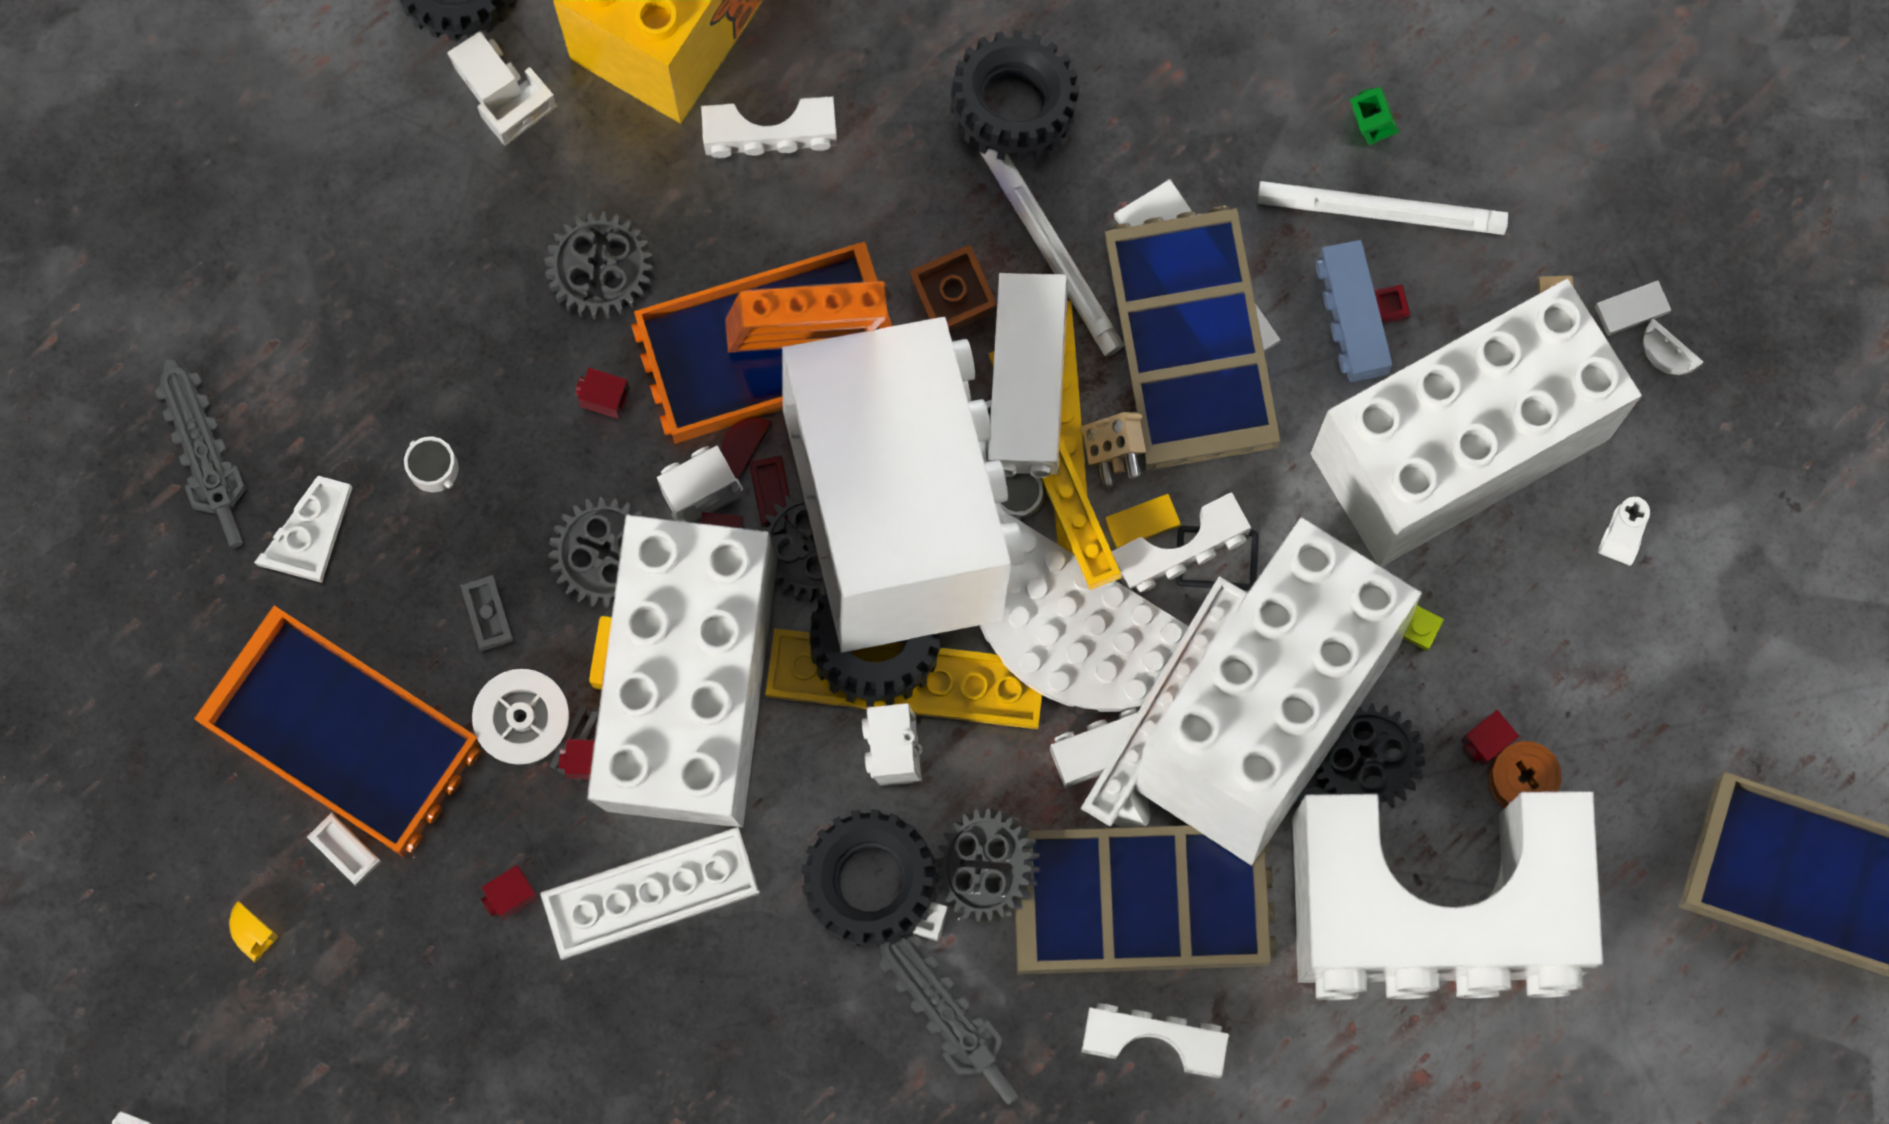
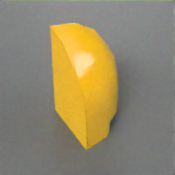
[229,901,279,963]

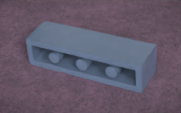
[1315,240,1393,383]

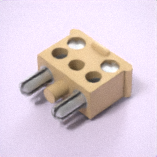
[1080,412,1146,487]

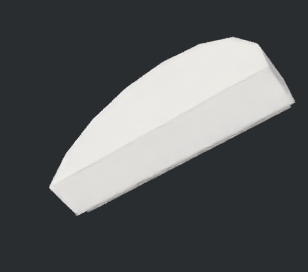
[1643,318,1703,375]

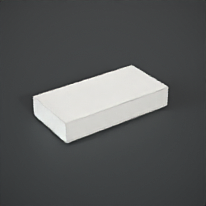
[1595,281,1671,336]
[307,813,382,886]

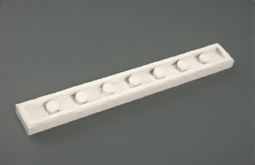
[1081,576,1248,827]

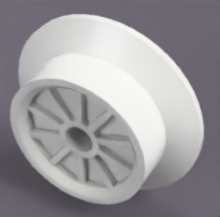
[472,669,569,765]

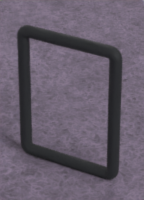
[1175,525,1259,590]

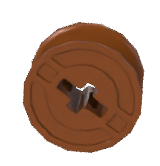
[1488,741,1562,809]

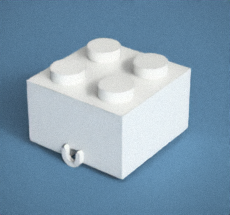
[657,446,743,523]
[862,703,923,787]

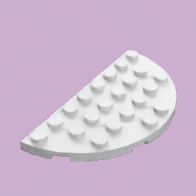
[980,510,1189,712]

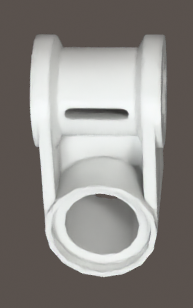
[1598,496,1650,566]

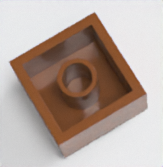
[909,244,997,333]

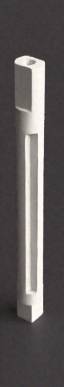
[980,149,1124,356]
[1257,181,1508,235]

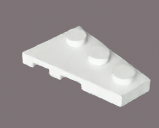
[254,476,352,583]

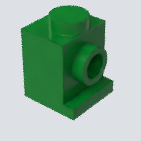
[1350,86,1400,145]

